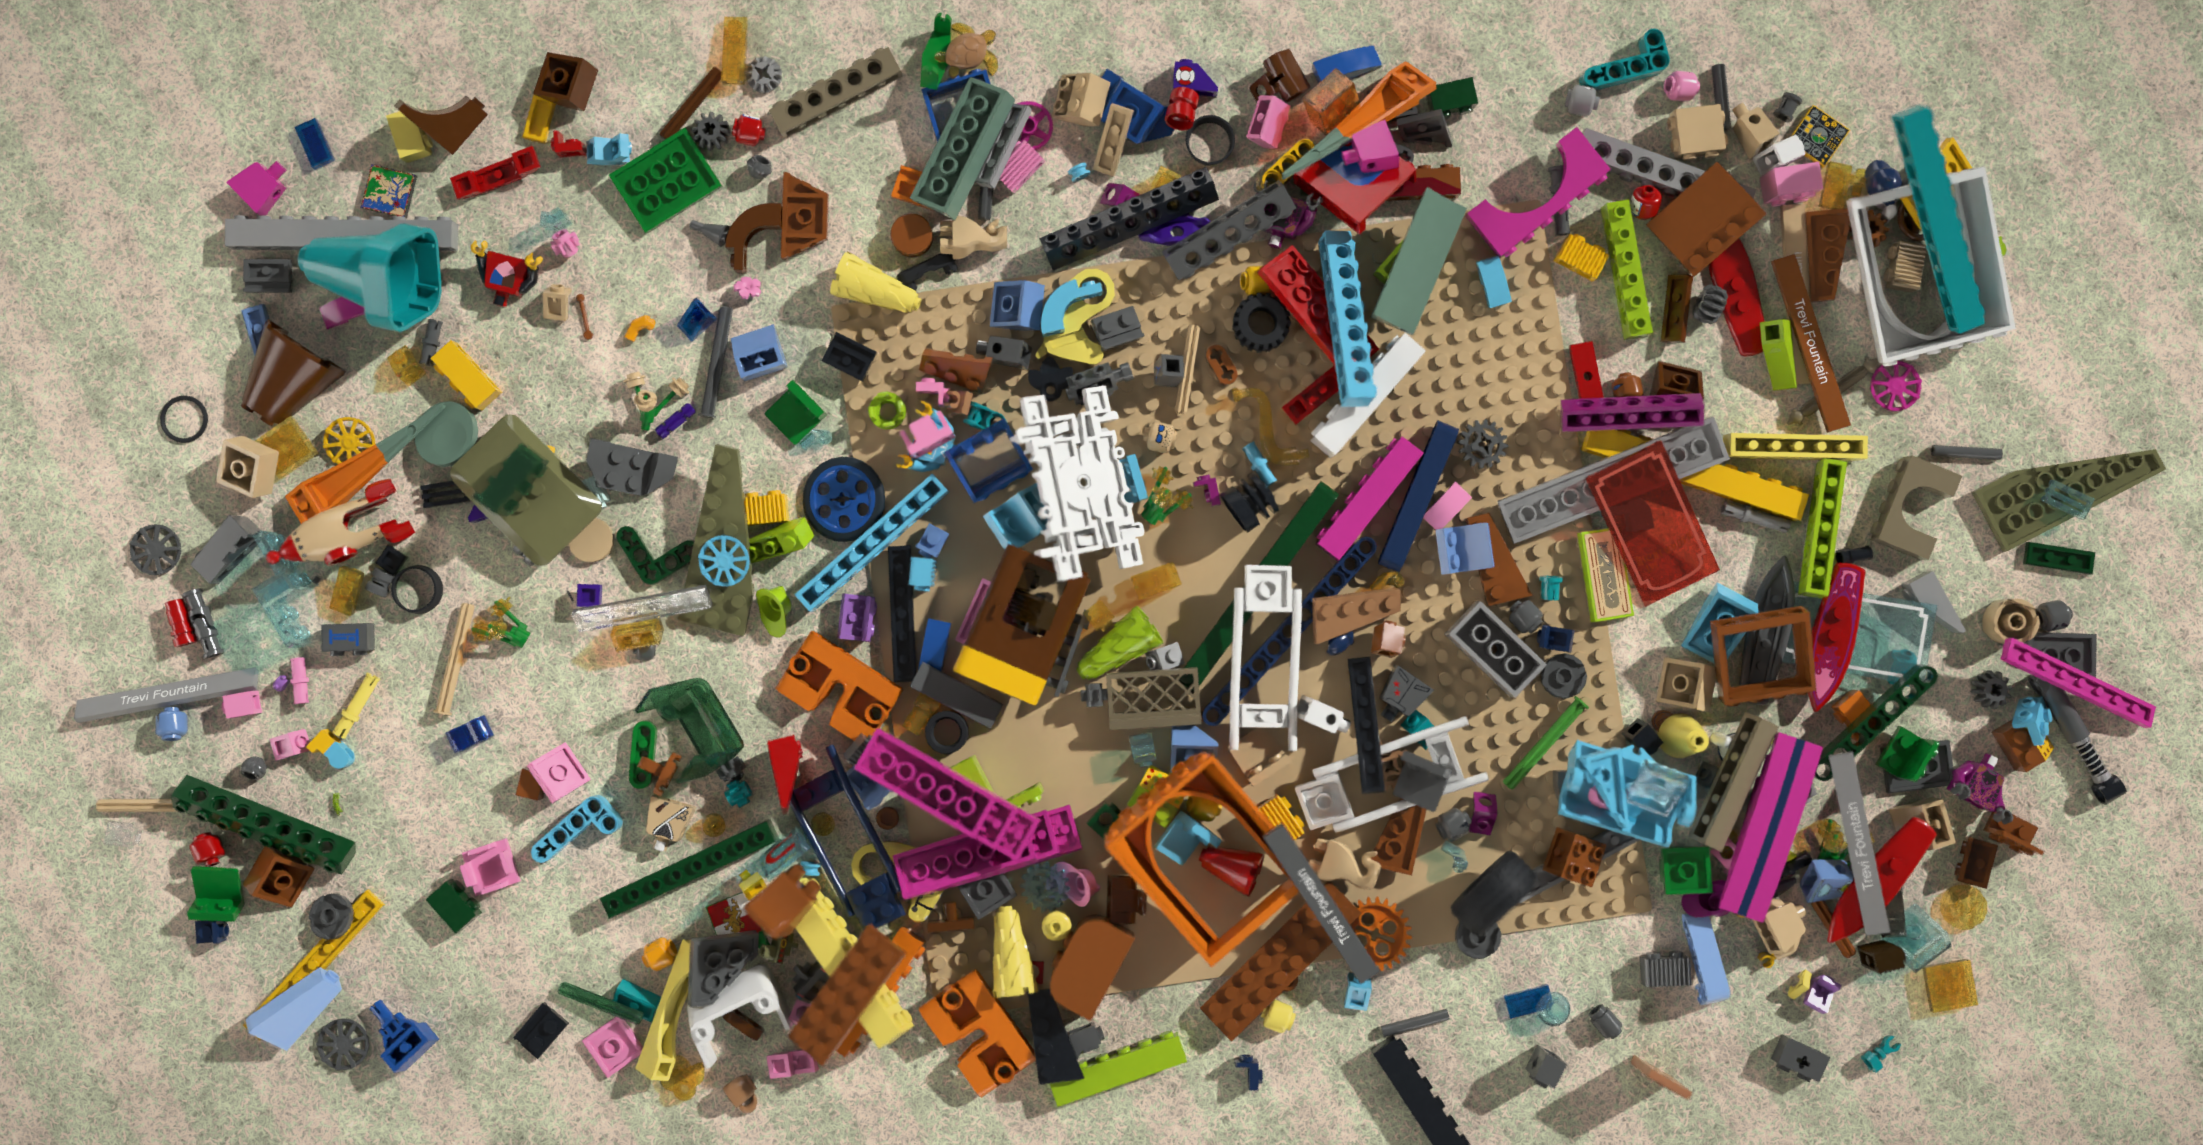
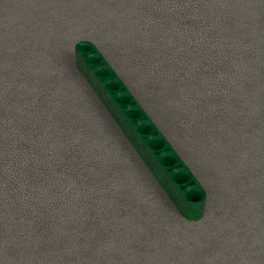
[1178,481,1339,693]

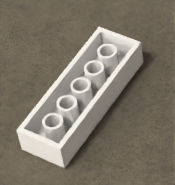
[1310,333,1426,459]

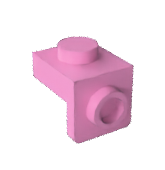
[916,378,949,407]

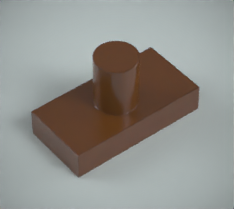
[927,902,975,933]

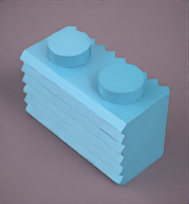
[909,557,937,591]

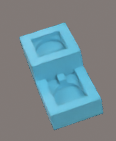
[1476,255,1512,308]

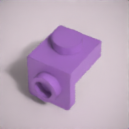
[1803,975,1841,1014]

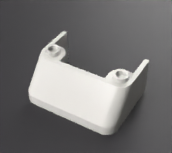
[687,964,794,1069]

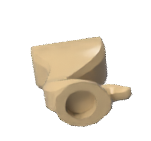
[940,215,1007,259]
[1309,839,1381,889]

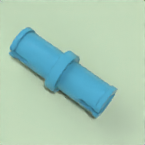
[1242,441,1277,486]

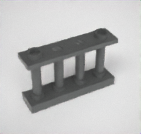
[1024,593,1091,697]

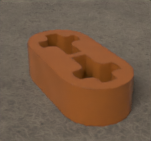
[1206,345,1238,386]

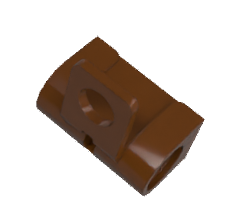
[1249,49,1311,104]
[1106,875,1147,924]

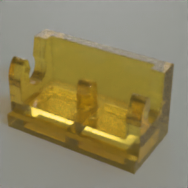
[1130,562,1182,600]

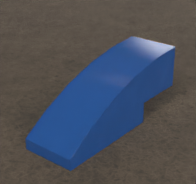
[1312,45,1382,89]
[918,618,952,671]

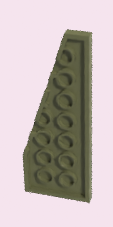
[678,444,755,636]
[1972,449,2166,552]

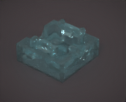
[1625,759,1689,818]

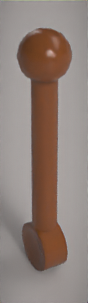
[576,294,593,340]

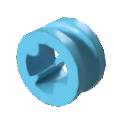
[1068,163,1090,182]
[800,861,821,876]

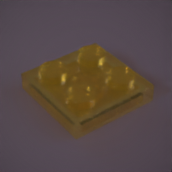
[255,416,319,479]
[1922,959,1978,1013]

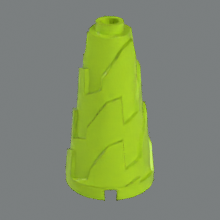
[1076,606,1163,680]

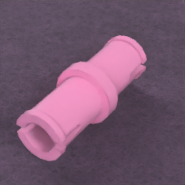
[290,657,309,704]

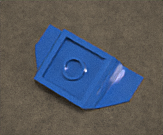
[1101,68,1175,144]

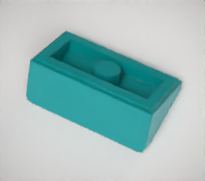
[611,979,661,1023]

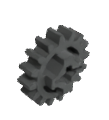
[1457,419,1508,469]

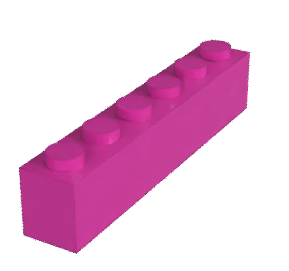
[1316,436,1423,561]

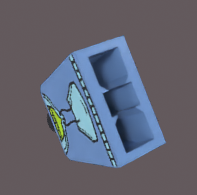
[1800,860,1854,903]

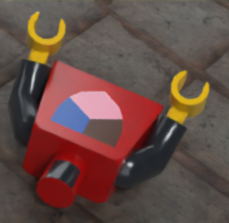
[471,240,543,307]

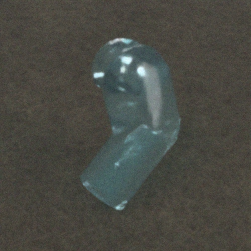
[799,429,832,450]

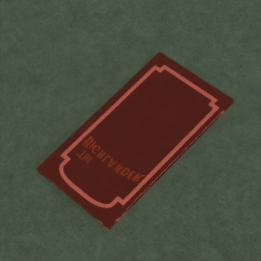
[1585,440,1720,607]

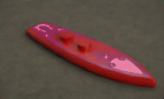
[1808,563,1865,712]

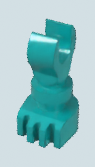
[1861,1035,1901,1073]

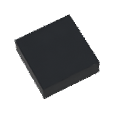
[375,544,408,576]

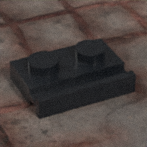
[822,332,877,382]
[513,1002,569,1059]

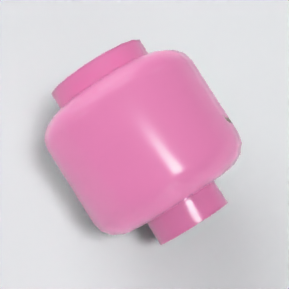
[1664,71,1700,102]

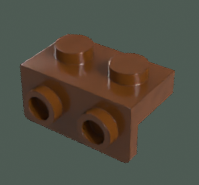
[1954,837,1998,889]

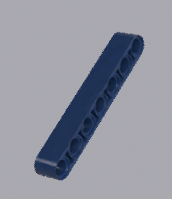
[1378,420,1459,573]

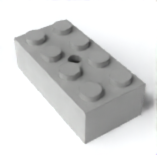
[1445,601,1547,698]

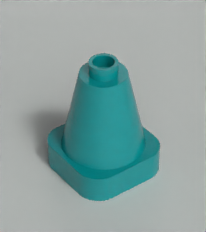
[298,223,442,332]

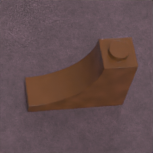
[394,96,488,155]

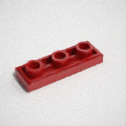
[1569,341,1604,399]

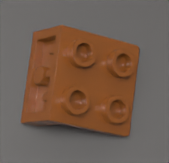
[1983,811,2045,857]
[1542,827,1607,887]

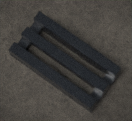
[420,481,470,508]

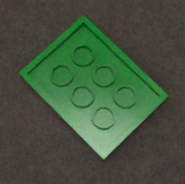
[609,128,723,234]

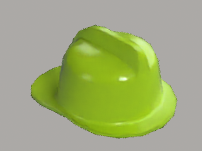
[756,586,792,638]

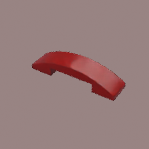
[450,146,541,200]
[1282,365,1339,425]

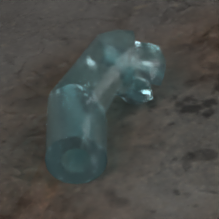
[1441,840,1468,873]

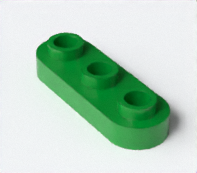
[629,721,657,789]

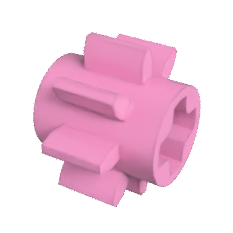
[550,229,580,258]

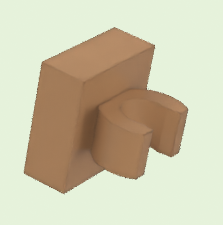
[944,391,973,415]

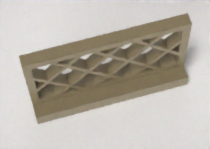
[1106,667,1201,730]

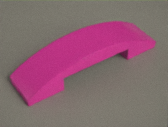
[319,297,365,329]

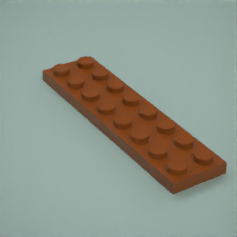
[1200,881,1362,1042]

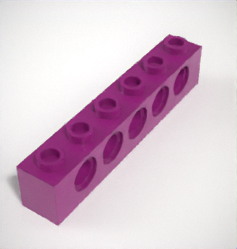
[1560,393,1705,432]

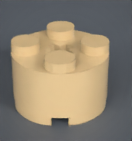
[1982,599,2040,644]

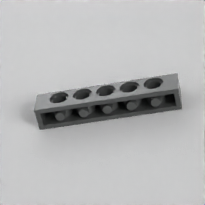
[1162,180,1296,280]

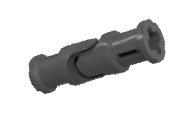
[181,588,225,659]

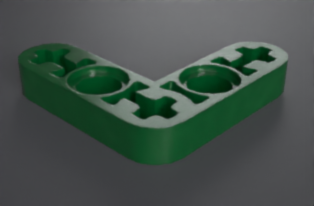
[616,526,694,585]

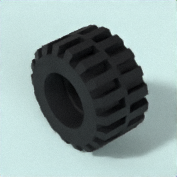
[1232,293,1291,353]

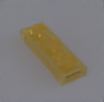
[721,17,748,85]

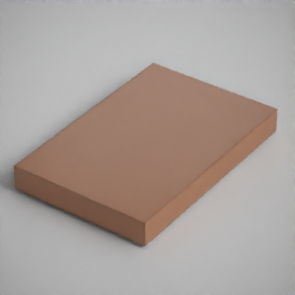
[1630,1055,1693,1100]

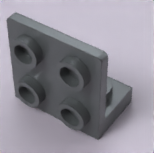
[1393,751,1452,812]

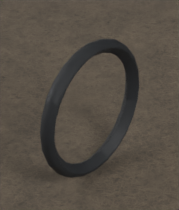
[160,395,208,443]

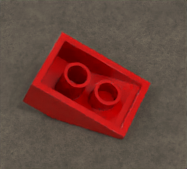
[767,735,803,815]

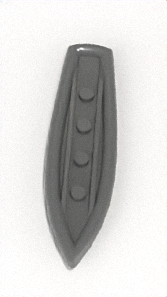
[1739,556,1795,705]

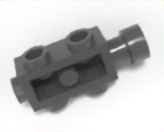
[1065,362,1134,405]

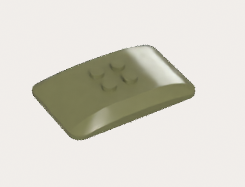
[450,414,602,566]

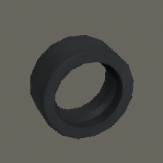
[925,710,969,754]

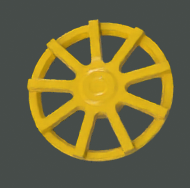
[323,417,375,464]

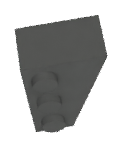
[190,515,266,584]

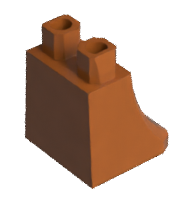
[743,864,822,939]

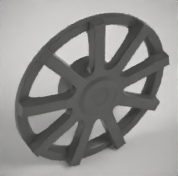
[129,524,181,575]
[316,1018,369,1070]

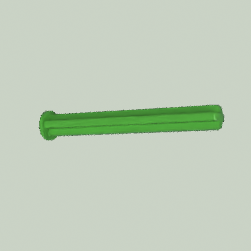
[1503,696,1589,790]

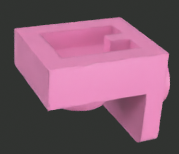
[269,729,310,761]

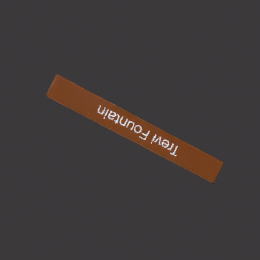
[1771,254,1851,433]

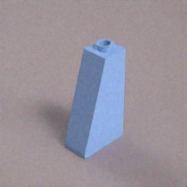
[245,967,342,1051]

